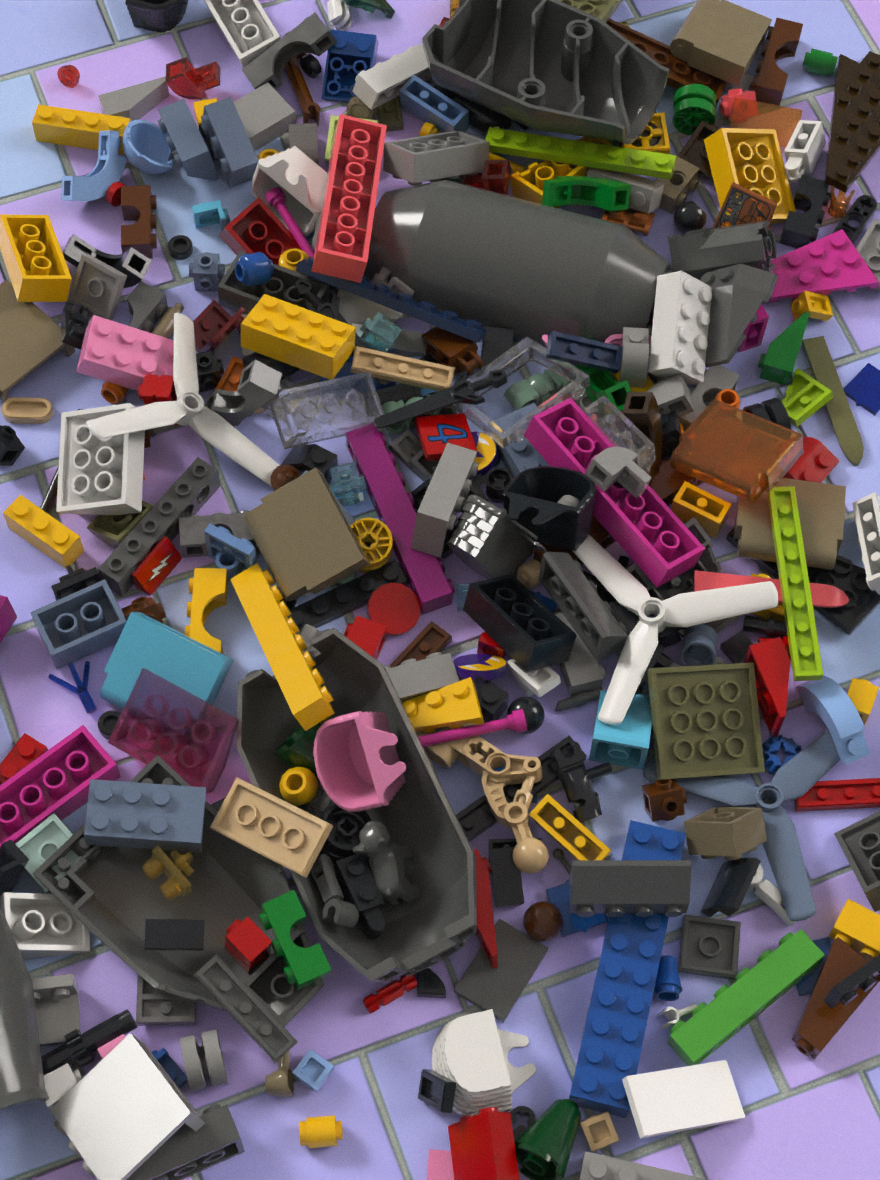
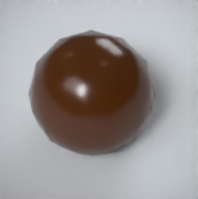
[523,901,563,942]

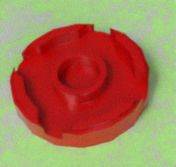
[367,583,421,636]

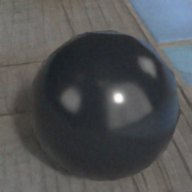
[673,201,707,234]
[507,697,545,734]

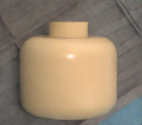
[517,559,541,589]

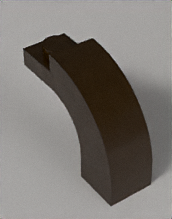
[622,392,663,487]

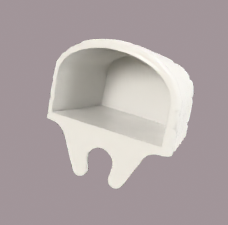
[252,146,328,236]
[431,1009,536,1116]

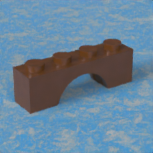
[750,18,803,107]

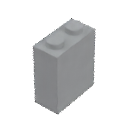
[234,82,296,151]

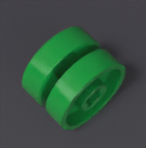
[672,84,716,135]

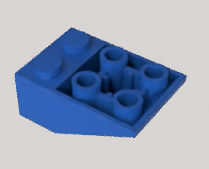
[321,29,379,102]

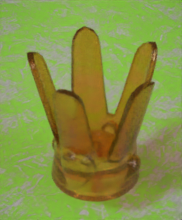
[828,186,855,219]

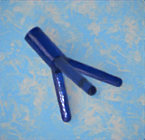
[48,661,97,714]

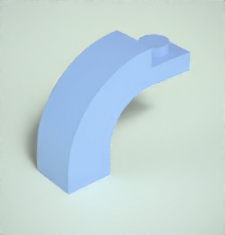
[61,130,126,201]
[797,676,871,764]

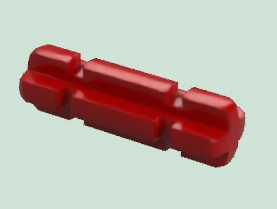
[363,974,417,1013]

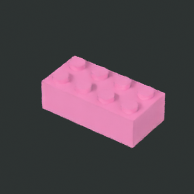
[76,315,174,391]

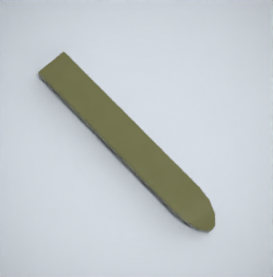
[802,336,864,466]

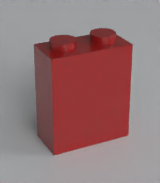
[448,1107,520,1180]

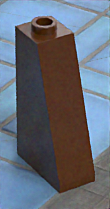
[792,937,880,1059]

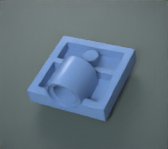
[204,523,257,581]

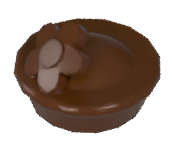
[270,465,301,490]

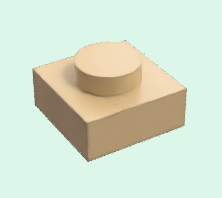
[580,1111,619,1152]

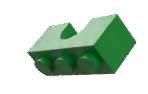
[258,890,332,990]

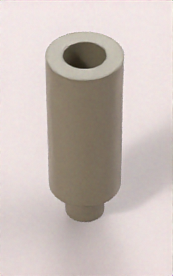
[151,303,184,339]

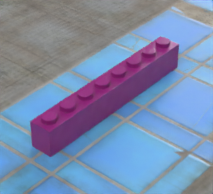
[346,423,455,615]

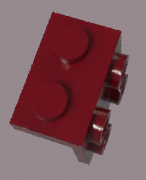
[193,300,246,352]

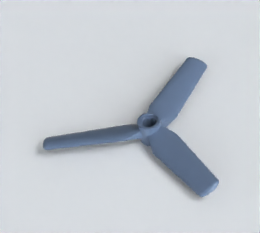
[643,730,864,921]

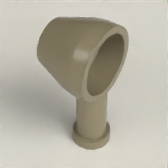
[265,1050,294,1098]

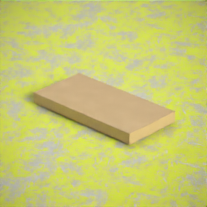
[210,777,333,878]

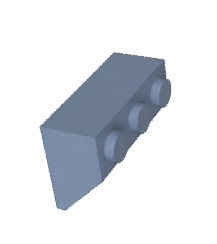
[157,99,219,181]

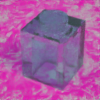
[360,312,403,353]

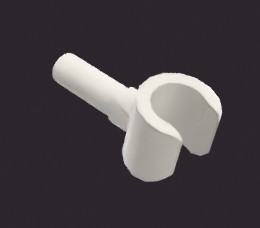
[657,1004,697,1029]

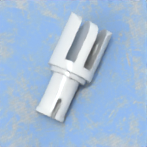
[327,0,351,31]

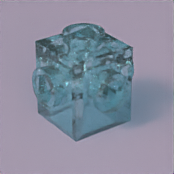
[328,462,367,506]

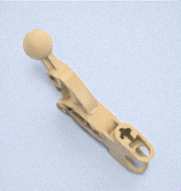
[416,722,549,874]

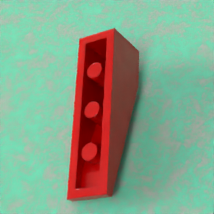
[473,849,498,969]

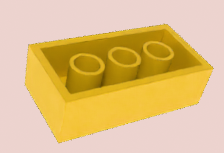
[0,214,72,302]
[241,294,356,380]

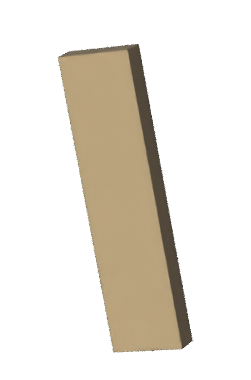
[350,346,455,392]

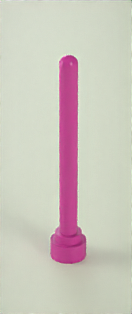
[265,187,314,258]
[419,709,527,747]

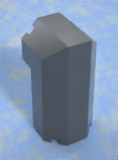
[668,220,777,280]

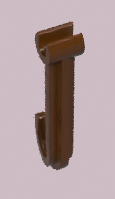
[284,53,320,126]

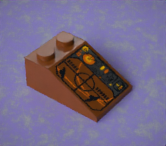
[713,182,777,229]

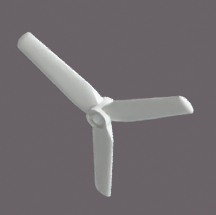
[86,313,280,487]
[573,534,778,725]

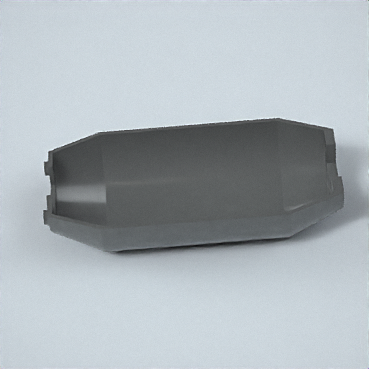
[363,180,675,344]
[236,628,477,983]

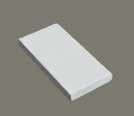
[622,1060,745,1139]

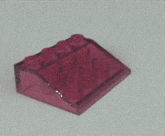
[108,668,239,794]

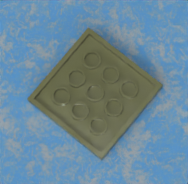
[647,662,765,780]

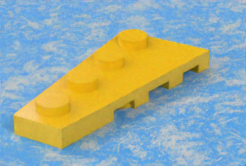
[402,677,484,733]

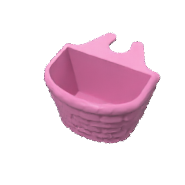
[313,711,406,812]

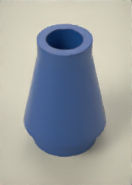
[654,955,682,1001]

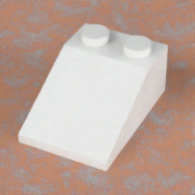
[0,892,90,959]

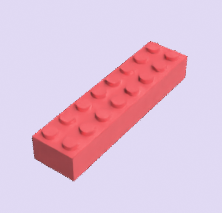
[311,114,387,283]

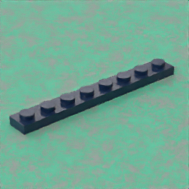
[296,257,487,343]

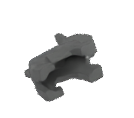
[353,821,420,906]

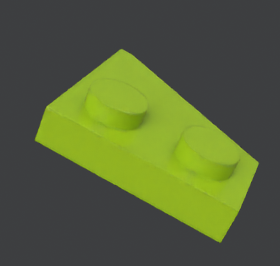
[781,368,833,427]

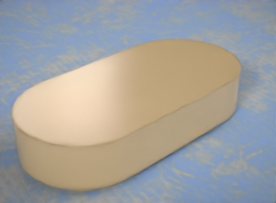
[1,397,53,424]

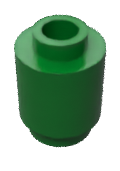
[802,48,838,76]

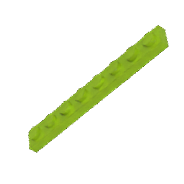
[485,127,676,180]
[767,486,823,681]

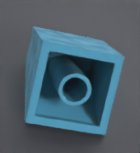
[589,690,652,770]

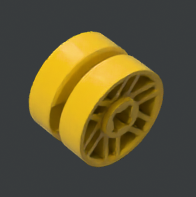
[350,518,393,573]

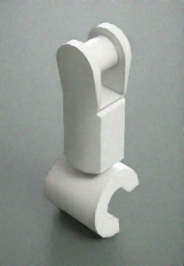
[747,864,796,926]

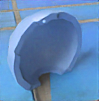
[122,120,173,175]

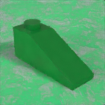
[758,312,810,386]

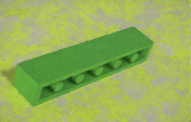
[668,929,825,1066]

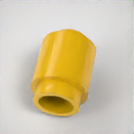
[299,1115,343,1149]

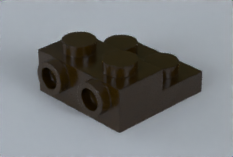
[678,120,719,183]

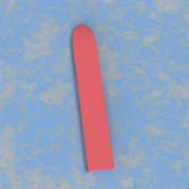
[694,570,849,608]

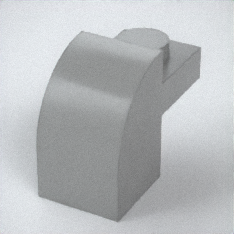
[620,327,649,388]
[585,447,652,498]

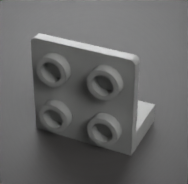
[32,974,80,1046]

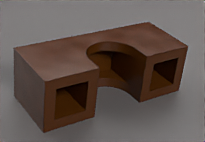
[121,185,157,259]

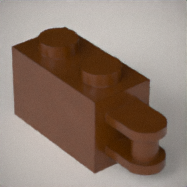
[422,326,484,376]

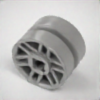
[180,1029,228,1092]

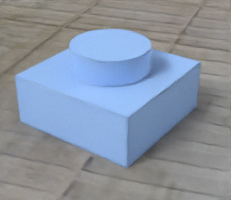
[292,1049,334,1093]

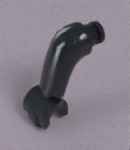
[434,84,511,134]

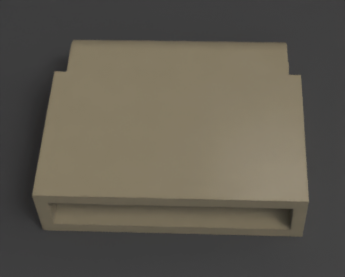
[670,0,772,86]
[243,467,370,601]
[733,472,846,570]

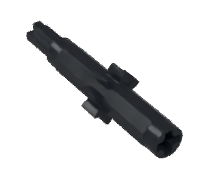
[41,1009,137,1075]

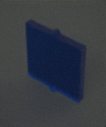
[843,363,880,416]

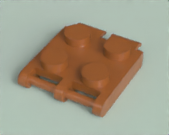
[602,208,655,236]

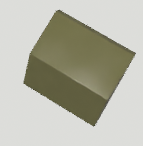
[87,501,153,547]

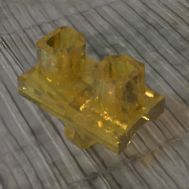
[142,846,194,901]

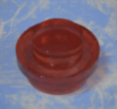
[57,65,80,88]

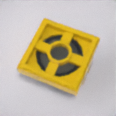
[618,112,670,154]

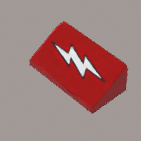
[132,536,182,595]

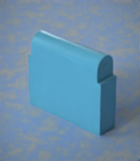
[100,612,234,742]

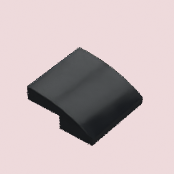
[700,858,761,917]

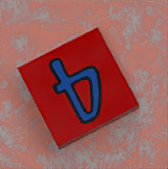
[414,413,477,461]

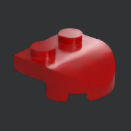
[775,437,840,483]

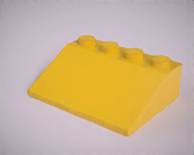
[704,128,796,225]

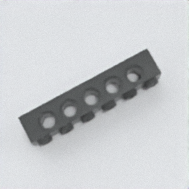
[98,457,221,597]

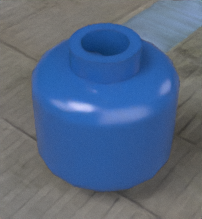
[235,252,274,287]

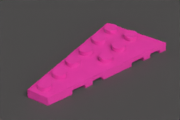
[769,229,879,303]

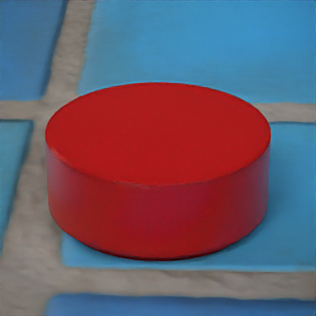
[105,181,125,207]

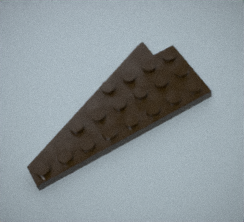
[824,51,880,193]

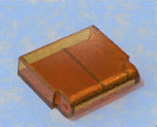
[670,399,804,503]

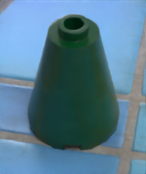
[274,723,322,783]
[515,1099,581,1180]

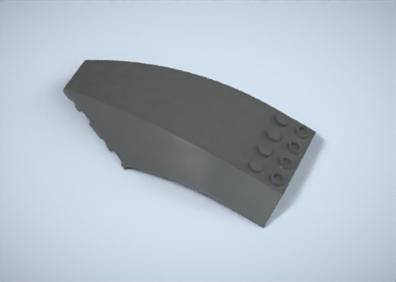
[33,755,324,1027]

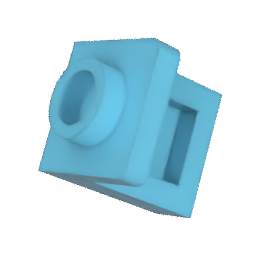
[192,200,230,230]

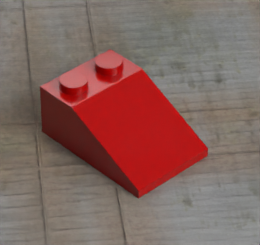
[218,197,301,265]
[744,637,791,738]

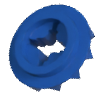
[762,734,801,776]

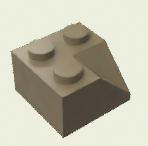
[684,806,767,860]

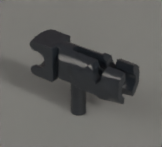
[548,742,612,823]

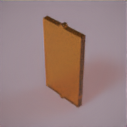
[728,97,802,148]

